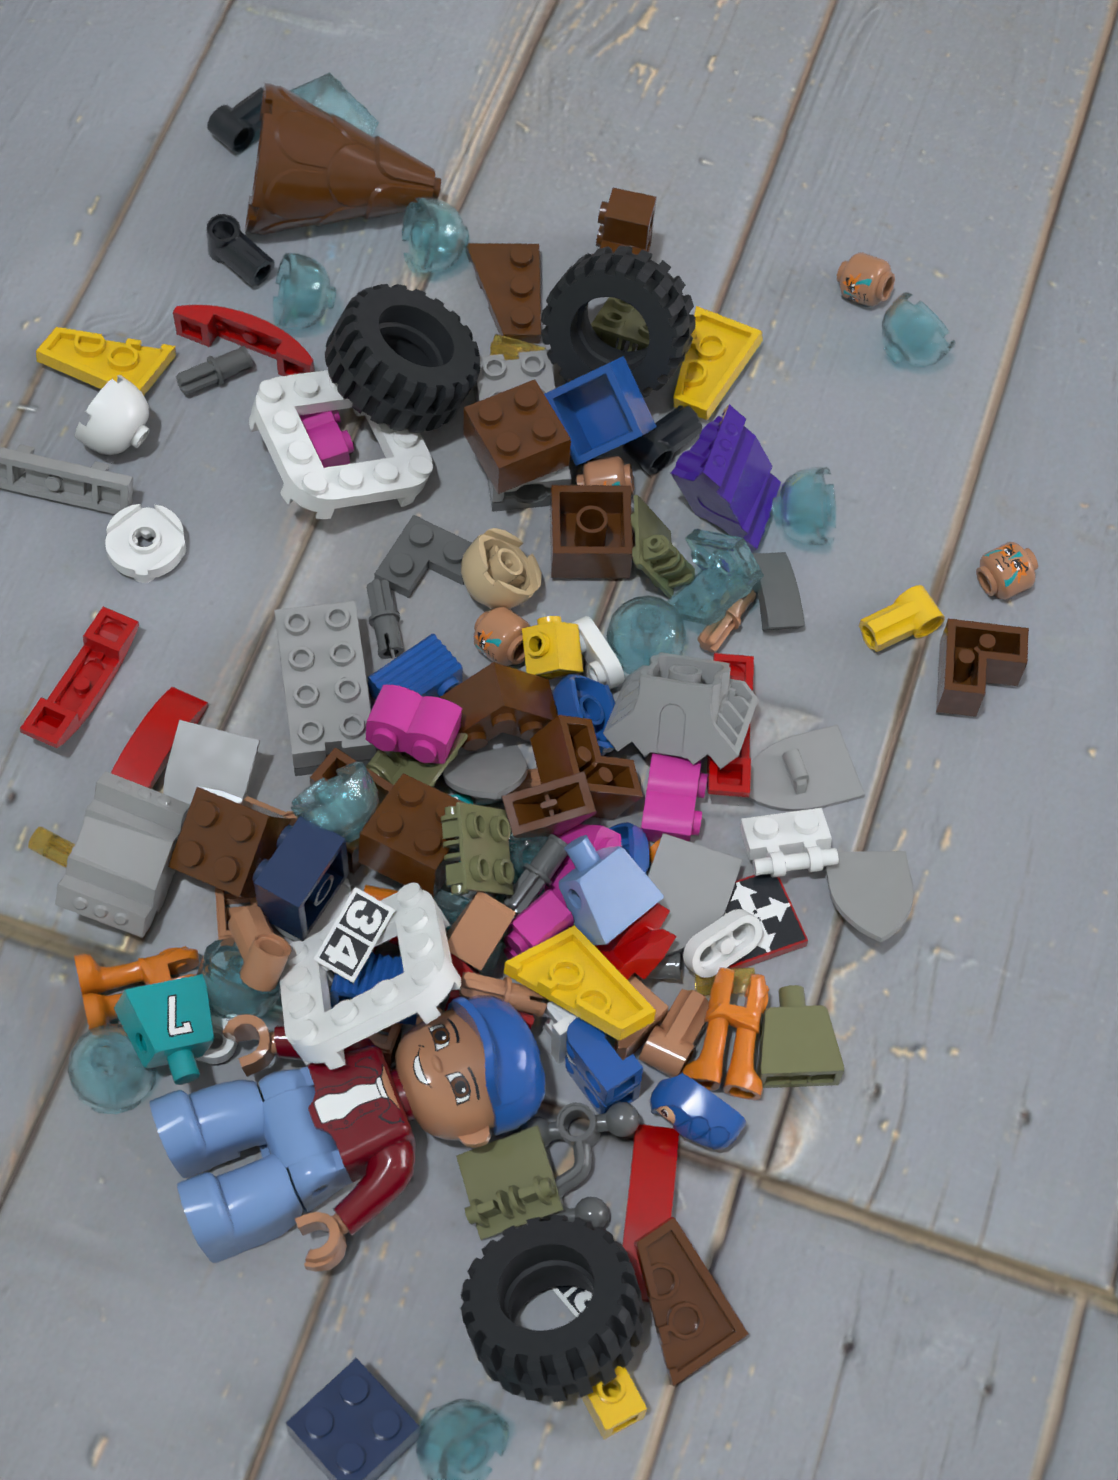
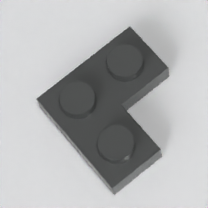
[374,515,472,598]

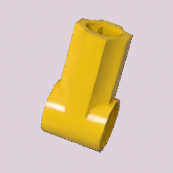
[859,585,945,652]

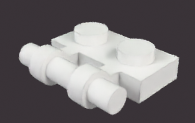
[740,808,839,878]

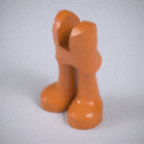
[74,946,200,1034]
[682,967,769,1100]

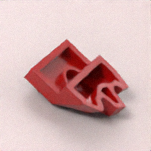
[594,903,677,980]

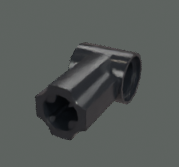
[207,87,264,153]
[206,214,275,286]
[623,405,702,475]

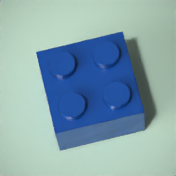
[544,356,657,466]

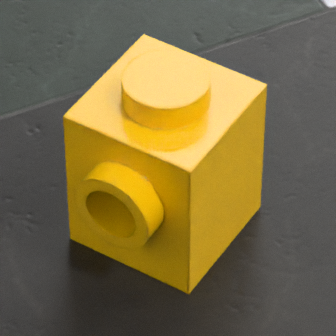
[522,616,583,679]
[578,1366,647,1440]

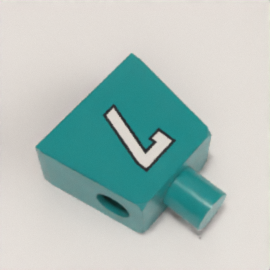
[114,974,214,1085]

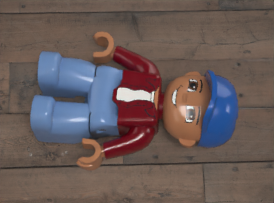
[150,995,545,1272]

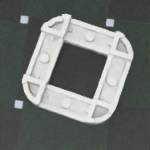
[249,370,433,519]
[279,883,461,1070]

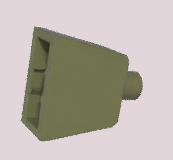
[757,985,844,1088]

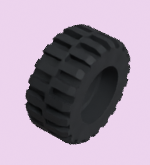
[541,246,696,398]
[325,284,481,433]
[460,1215,645,1402]

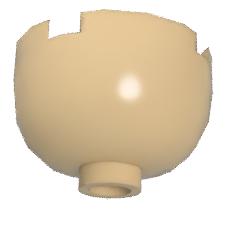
[461,528,541,609]

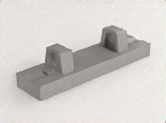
[0,444,133,514]

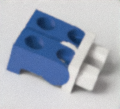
[545,1001,643,1114]

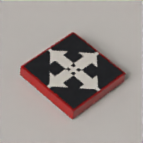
[722,874,808,971]

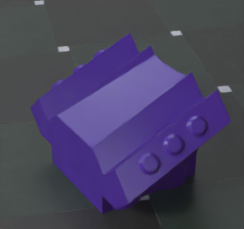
[670,404,781,553]

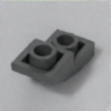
[747,552,805,630]

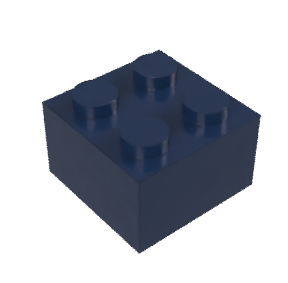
[253,814,349,941]
[286,1358,420,1480]

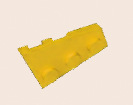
[673,306,763,420]
[36,327,176,396]
[504,925,656,1041]

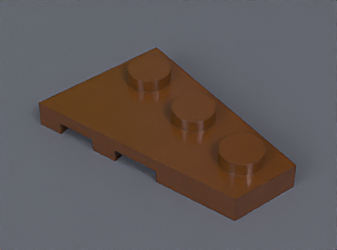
[465,243,541,344]
[634,1217,748,1386]

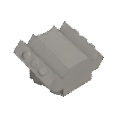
[603,652,759,769]
[55,771,190,938]

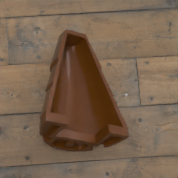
[244,83,441,235]

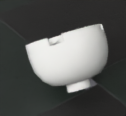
[75,375,150,455]

